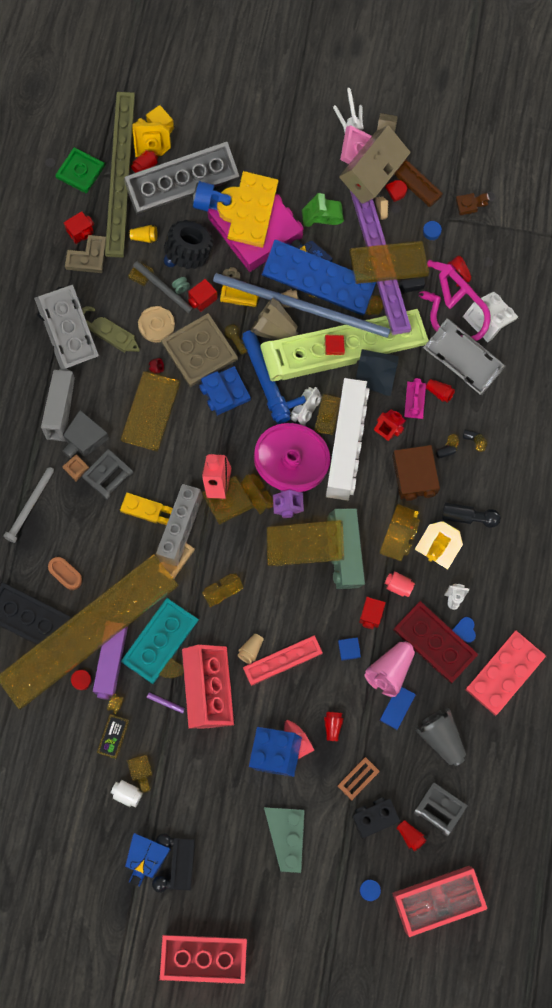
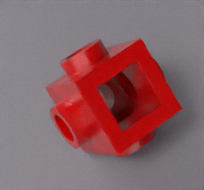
[374,409,406,441]

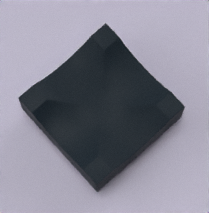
[356,349,399,396]

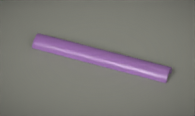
[147,692,185,714]

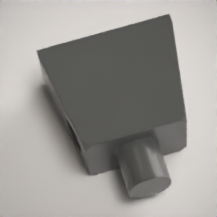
[62,411,109,459]

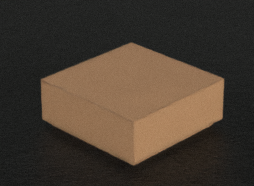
[62,454,89,481]

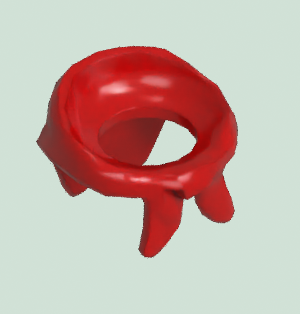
[447,256,471,288]

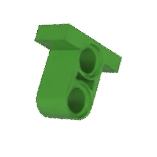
[302,193,344,227]

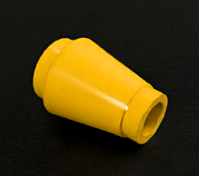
[130,225,158,243]

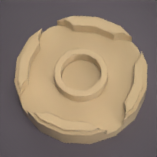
[138,306,175,343]

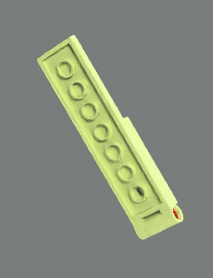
[260,309,429,381]

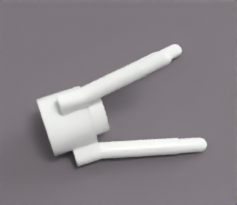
[333,88,364,132]

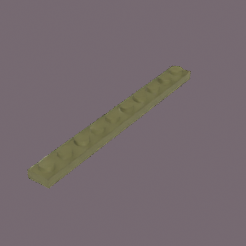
[105,92,135,257]

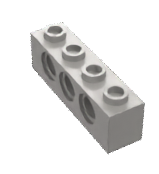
[156,484,203,566]

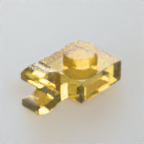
[127,755,153,793]

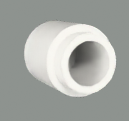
[111,780,143,807]

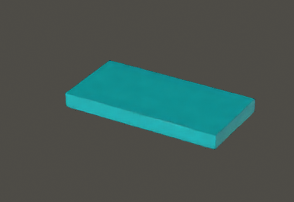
[121,598,199,684]

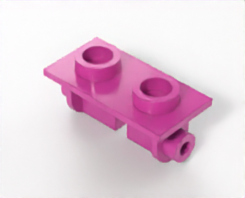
[404,378,426,419]

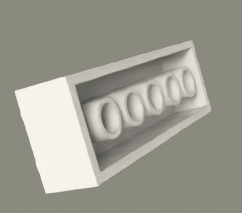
[326,378,369,501]

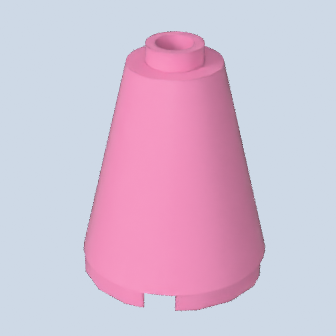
[364,642,415,697]

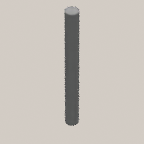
[133,261,193,314]

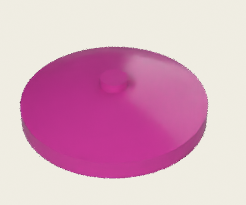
[254,423,330,492]

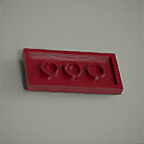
[393,601,479,684]

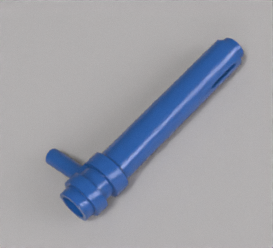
[242,330,306,424]

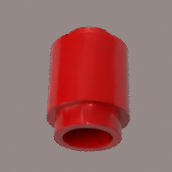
[131,150,158,173]

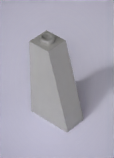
[41,368,75,441]

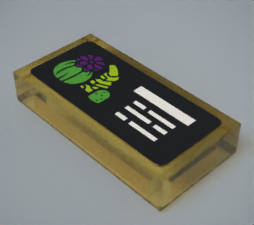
[97,714,129,759]

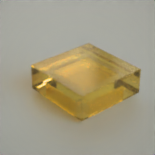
[128,263,154,286]

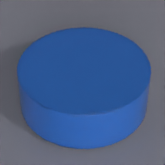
[423,221,442,240]
[360,880,381,901]

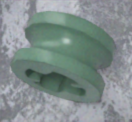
[172,277,190,294]

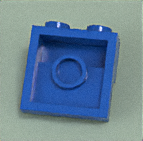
[199,366,251,415]

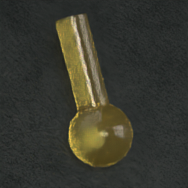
[224,324,247,354]

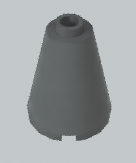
[415,708,466,766]

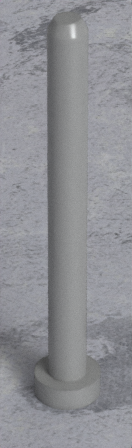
[3,467,54,543]

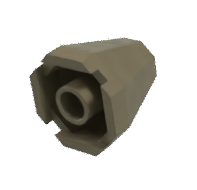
[250,298,298,340]

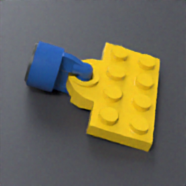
[192,171,278,248]

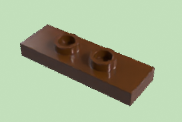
[394,159,443,207]

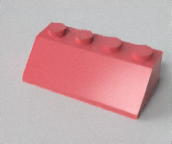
[182,645,234,729]

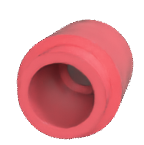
[384,571,415,597]

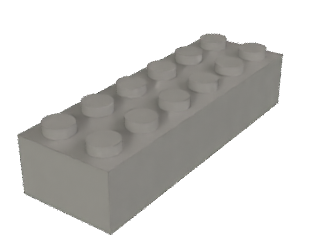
[124,142,240,214]

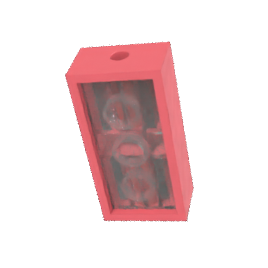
[392,866,487,937]

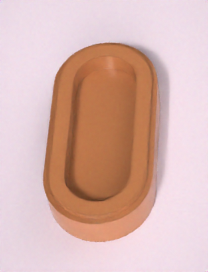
[48,557,82,590]

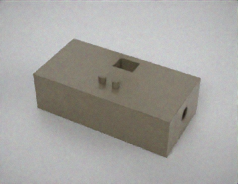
[339,125,411,204]

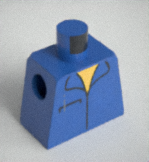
[125,833,171,887]

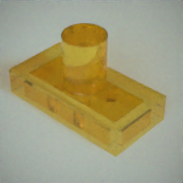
[315,394,341,435]

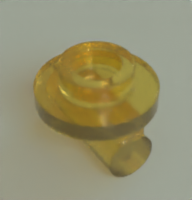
[365,296,383,315]

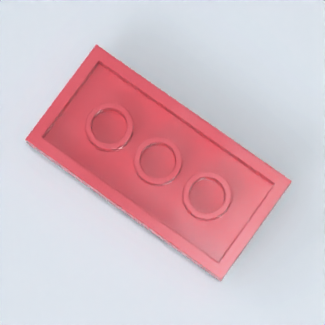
[465,631,546,716]

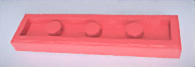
[243,635,323,686]

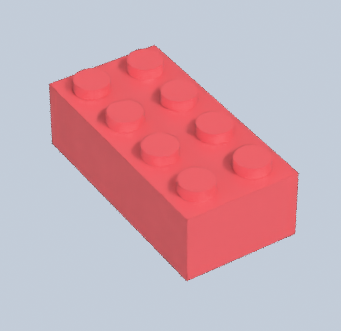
[160,935,247,984]

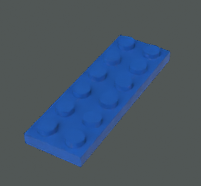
[261,239,376,315]

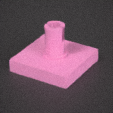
[340,125,372,164]

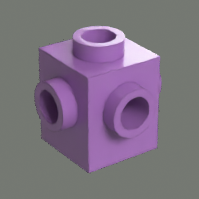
[273,490,304,518]

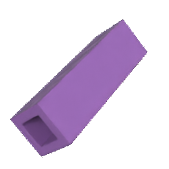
[93,621,128,700]

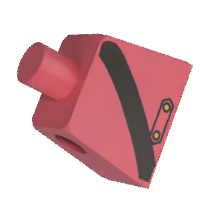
[202,454,232,499]

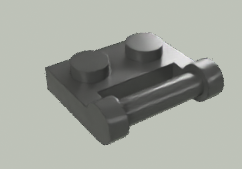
[82,449,134,500]
[413,782,467,837]

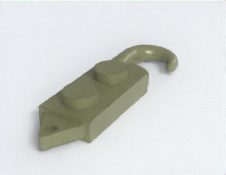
[82,306,140,353]

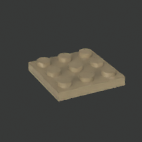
[161,313,238,387]

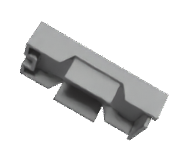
[34,285,99,369]
[423,319,506,395]

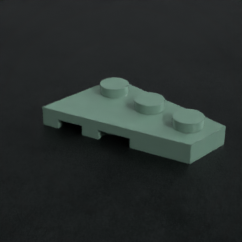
[264,807,304,873]

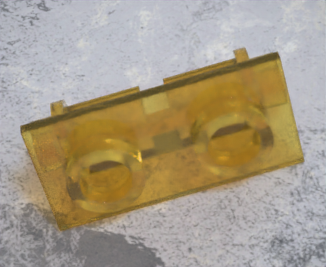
[241,474,273,514]
[202,573,243,607]

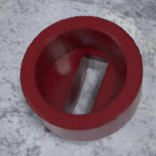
[148,358,164,373]

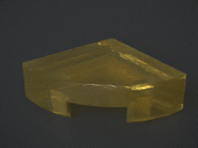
[159,658,184,678]

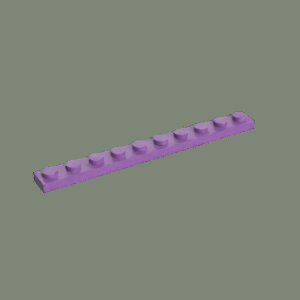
[350,190,411,335]

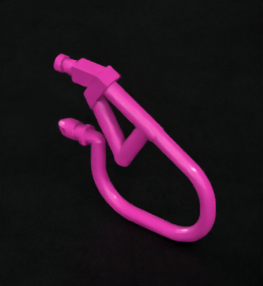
[419,260,491,341]

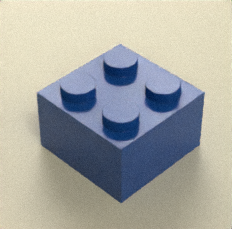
[249,727,302,777]

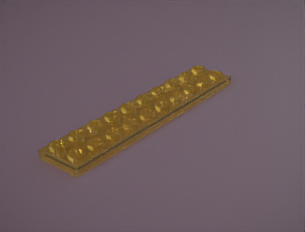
[0,554,179,710]

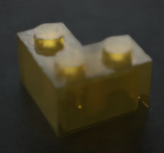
[380,504,420,561]

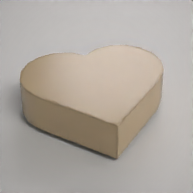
[375,197,388,220]

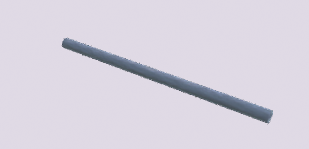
[213,273,391,338]

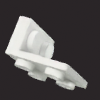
[463,292,518,343]

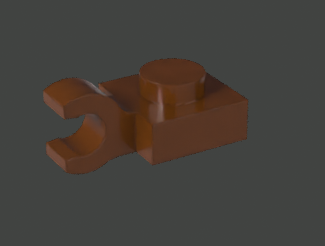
[456,193,489,216]

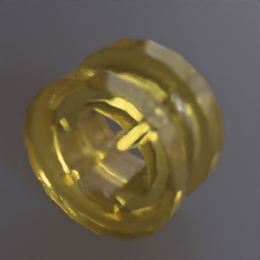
[107,694,124,714]

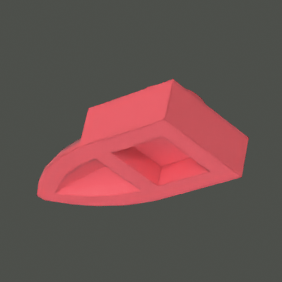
[284,720,314,759]

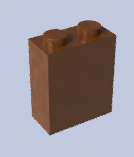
[392,445,440,501]

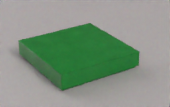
[55,147,105,194]

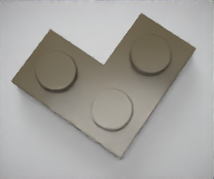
[65,235,106,273]

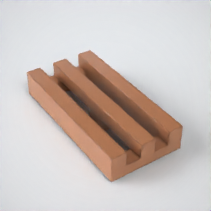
[337,757,380,801]

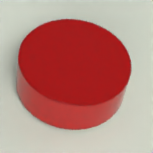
[71,670,92,691]

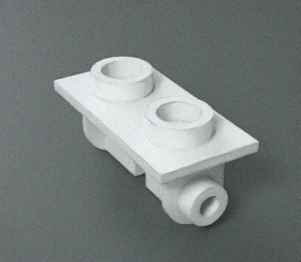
[290,387,322,426]
[444,584,469,610]

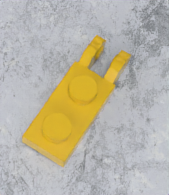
[120,493,173,525]

